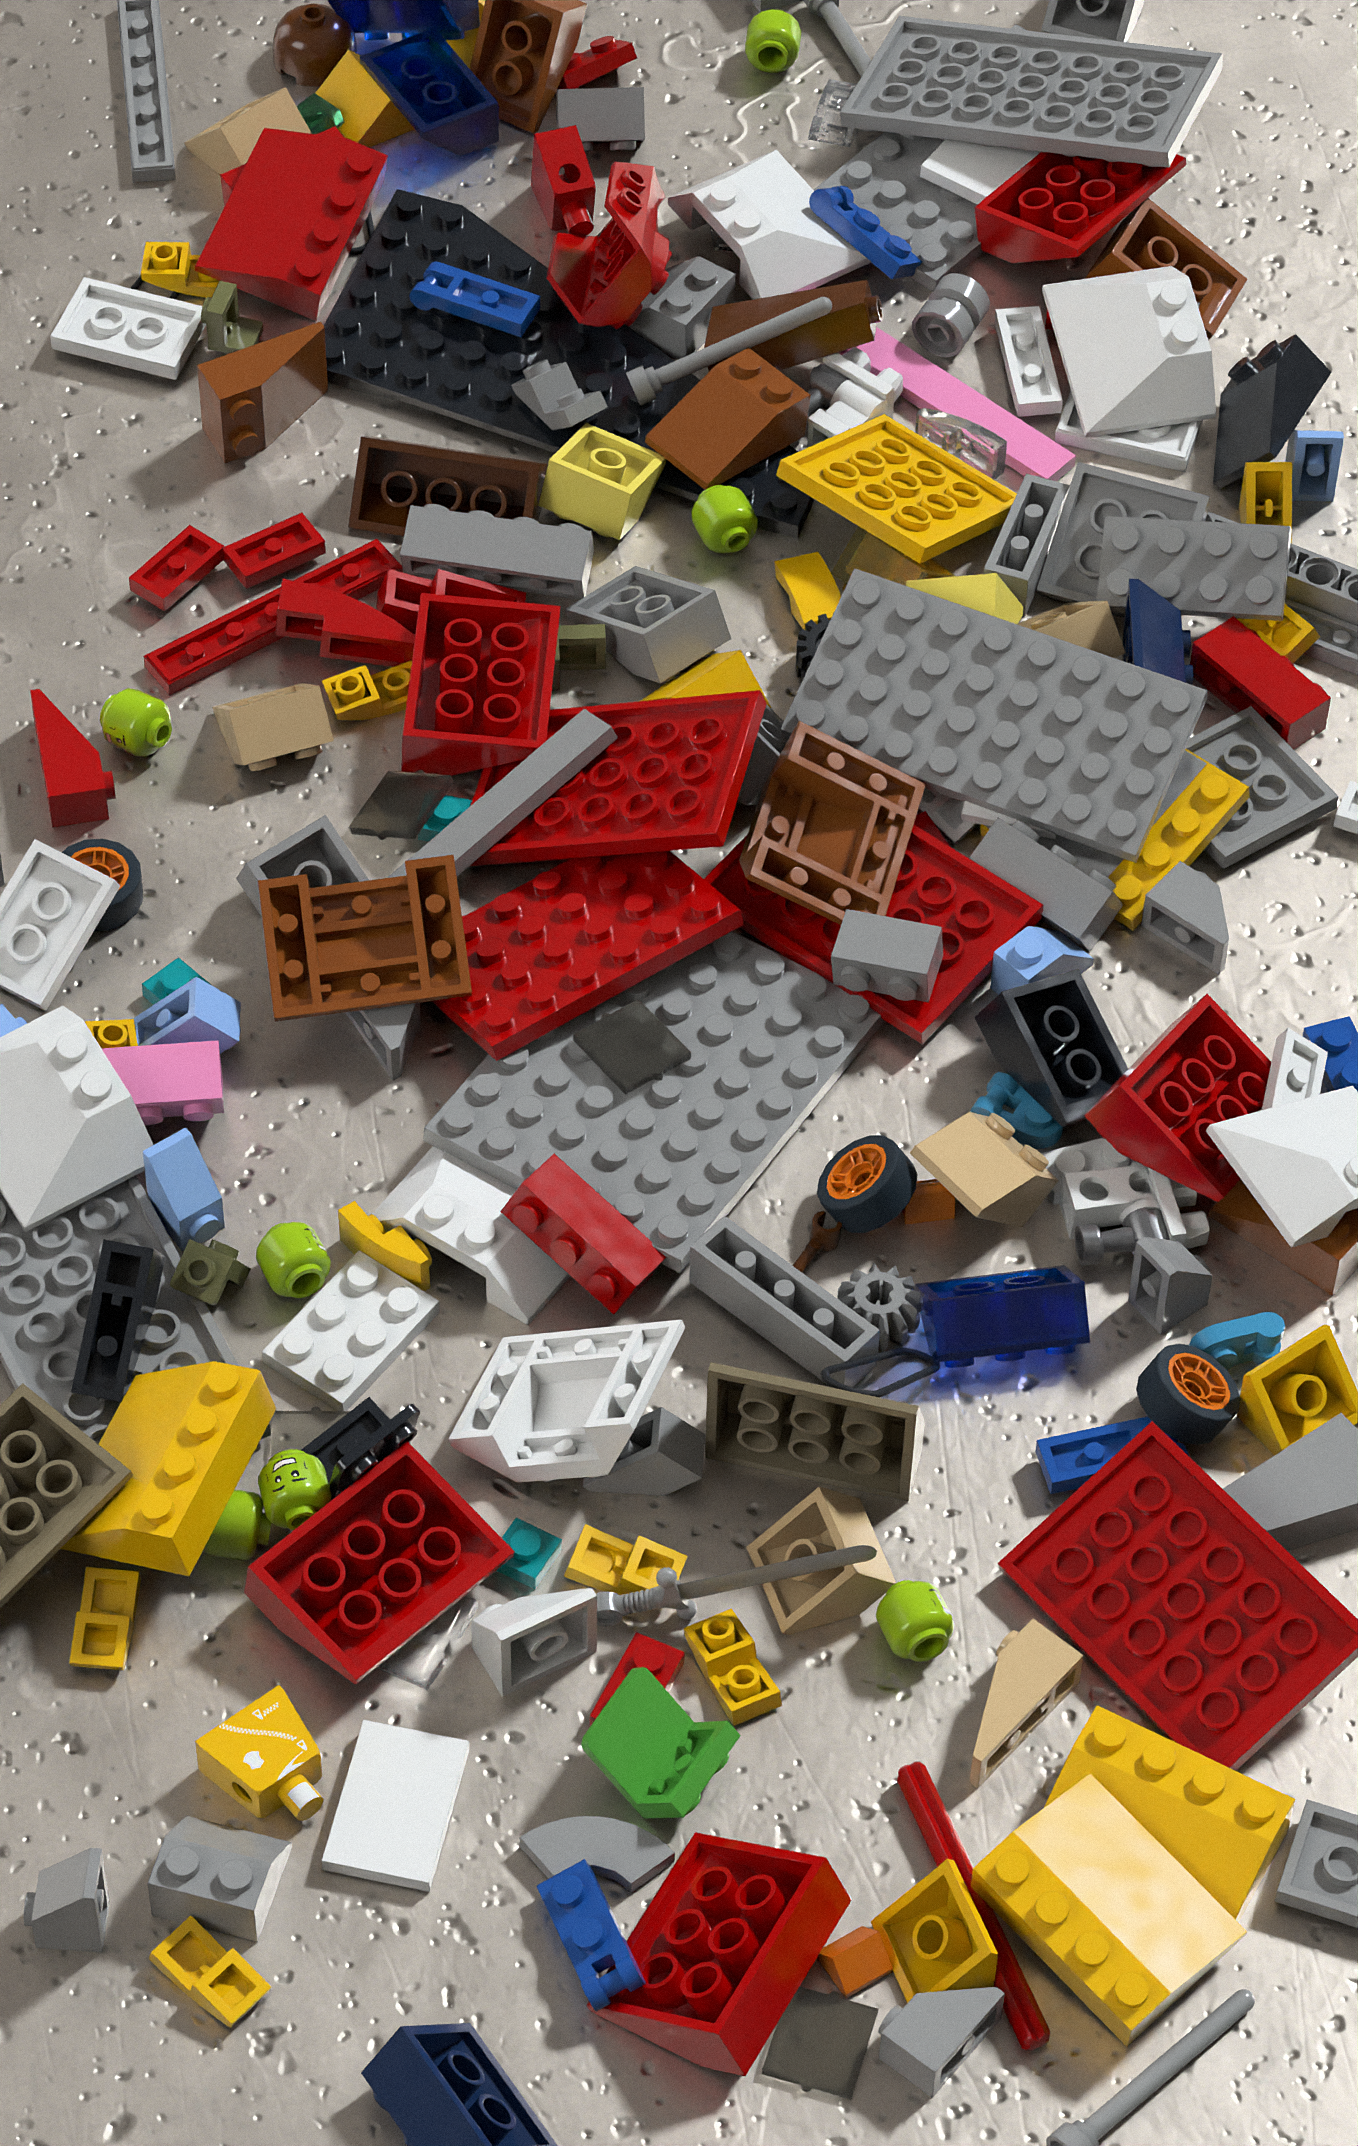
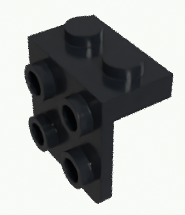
[301,1397,420,1500]

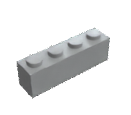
[400,504,594,600]
[689,1216,880,1388]

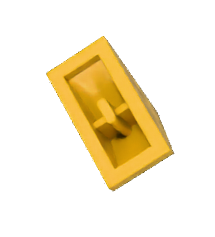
[1239,462,1292,544]

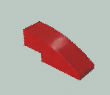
[376,569,526,634]
[276,578,415,667]

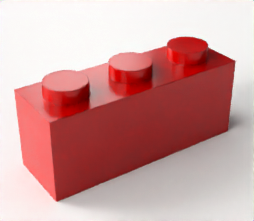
[1190,616,1331,750]
[500,1153,666,1315]

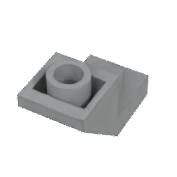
[511,359,608,430]

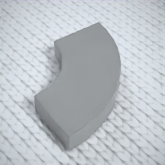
[520,1816,675,1893]

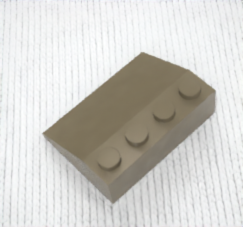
[705,1362,925,1501]
[0,1383,133,1608]

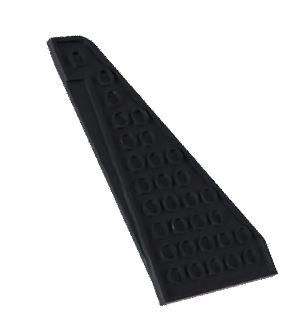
[324,189,815,539]

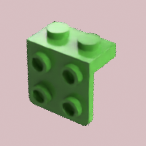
[581,1667,741,1819]

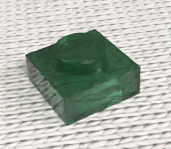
[296,93,345,134]

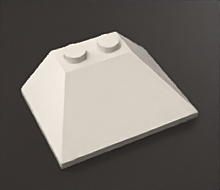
[668,150,871,299]
[1042,266,1216,438]
[0,1006,153,1232]
[1206,1086,1358,1248]
[372,1146,571,1325]
[448,1320,686,1483]

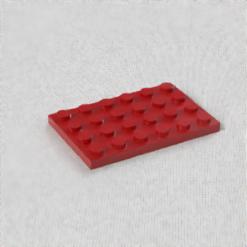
[470,690,767,866]
[704,825,1044,1045]
[432,851,744,1061]
[997,1421,1358,1771]

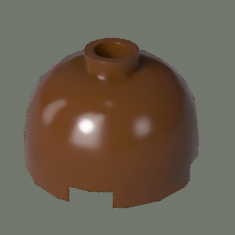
[272,4,357,87]

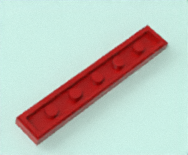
[143,539,403,696]

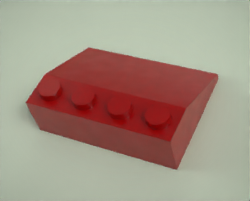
[195,128,388,321]
[974,151,1187,263]
[401,593,561,776]
[1084,993,1271,1202]
[244,1441,515,1684]
[587,1832,852,2076]

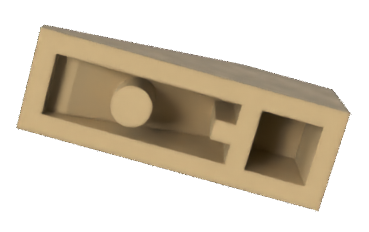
[969,1619,1084,1789]

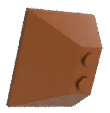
[739,721,926,925]
[258,854,472,1022]

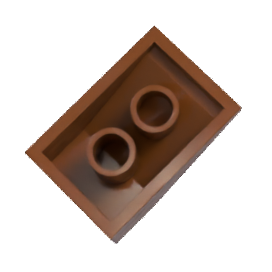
[461,0,587,133]
[1085,198,1248,339]
[197,321,328,464]
[645,347,811,490]
[1209,1179,1358,1296]

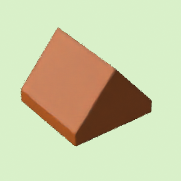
[902,1179,955,1225]
[817,1926,893,1999]

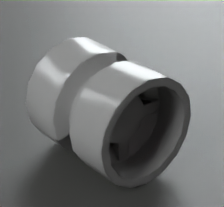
[912,273,990,357]

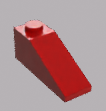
[30,689,116,828]

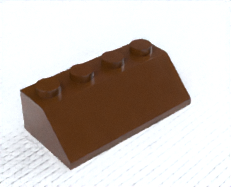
[348,436,548,536]

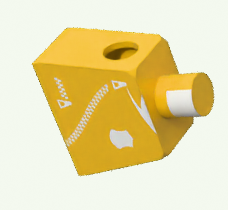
[195,1685,324,1821]

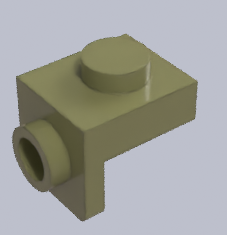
[201,281,264,354]
[552,624,606,690]
[170,1239,251,1305]

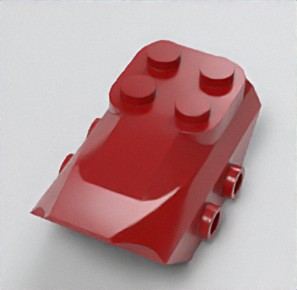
[546,161,672,329]

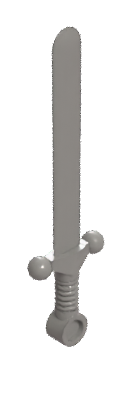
[596,1545,877,1626]

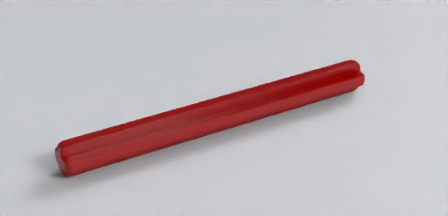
[897,1761,1050,2051]

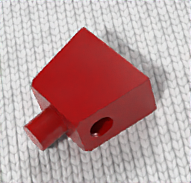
[531,125,596,236]

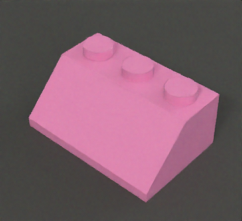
[102,1040,224,1125]

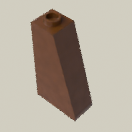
[704,280,883,372]

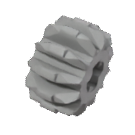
[837,1262,922,1352]

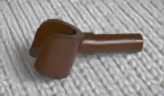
[792,1211,842,1273]

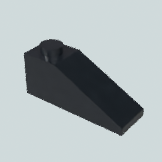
[71,1239,166,1402]

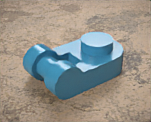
[970,1072,1063,1149]
[1189,1312,1285,1370]

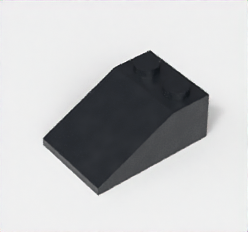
[1213,334,1332,489]
[974,969,1128,1127]

